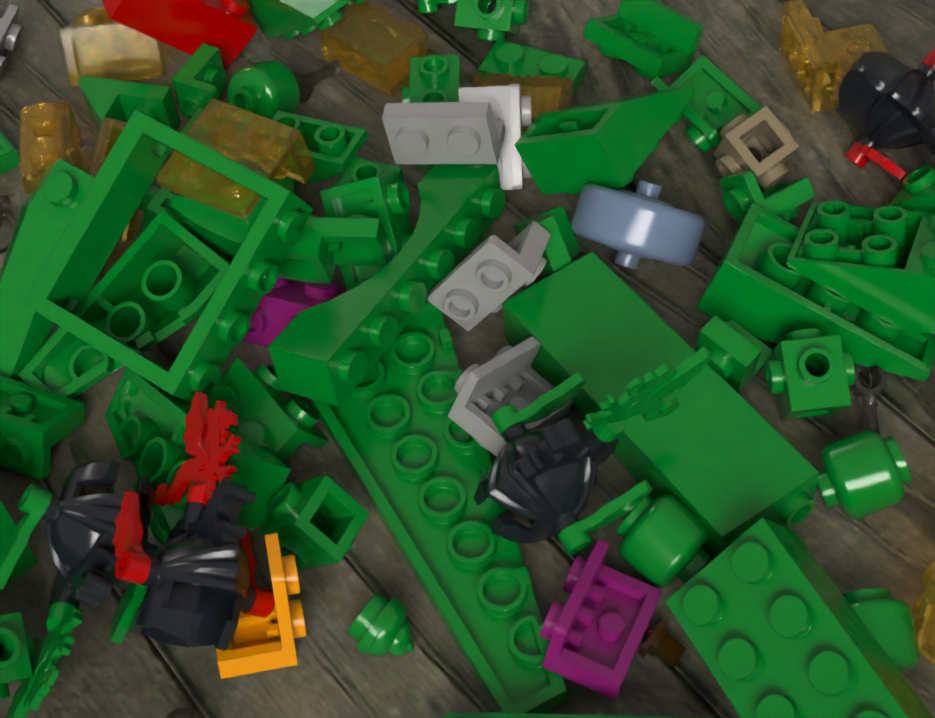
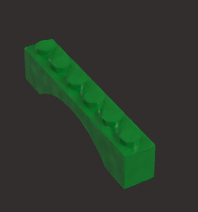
[268,164,505,407]

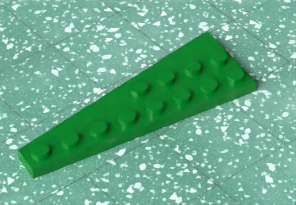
[307,301,567,714]

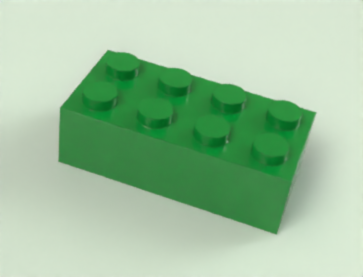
[665,517,934,718]

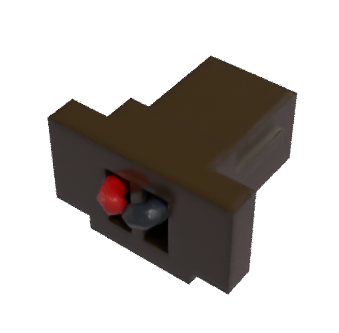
[639,619,686,668]

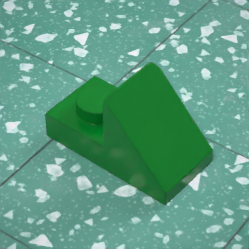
[78,75,181,150]

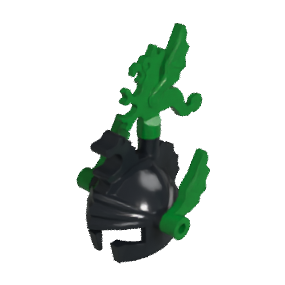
[473,346,712,556]
[0,459,160,718]

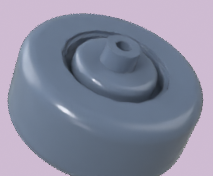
[571,180,706,270]

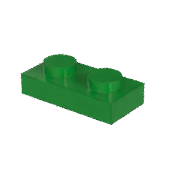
[478,39,586,107]

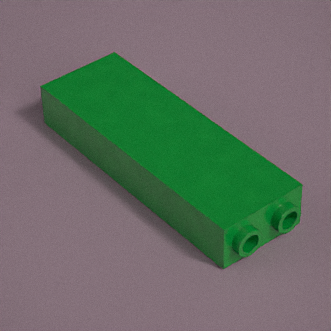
[502,251,819,561]

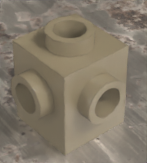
[713,105,799,190]

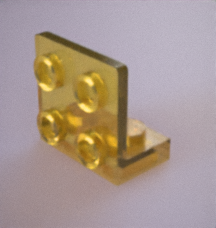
[779,0,890,113]
[60,7,166,86]
[156,98,316,219]

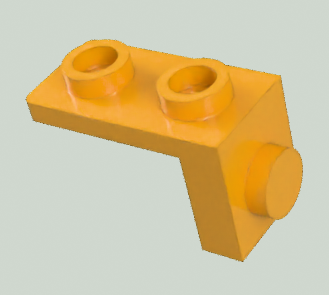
[216,533,306,679]

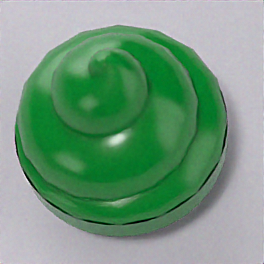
[346,592,414,657]

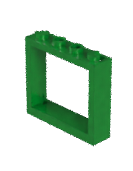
[22,110,313,403]

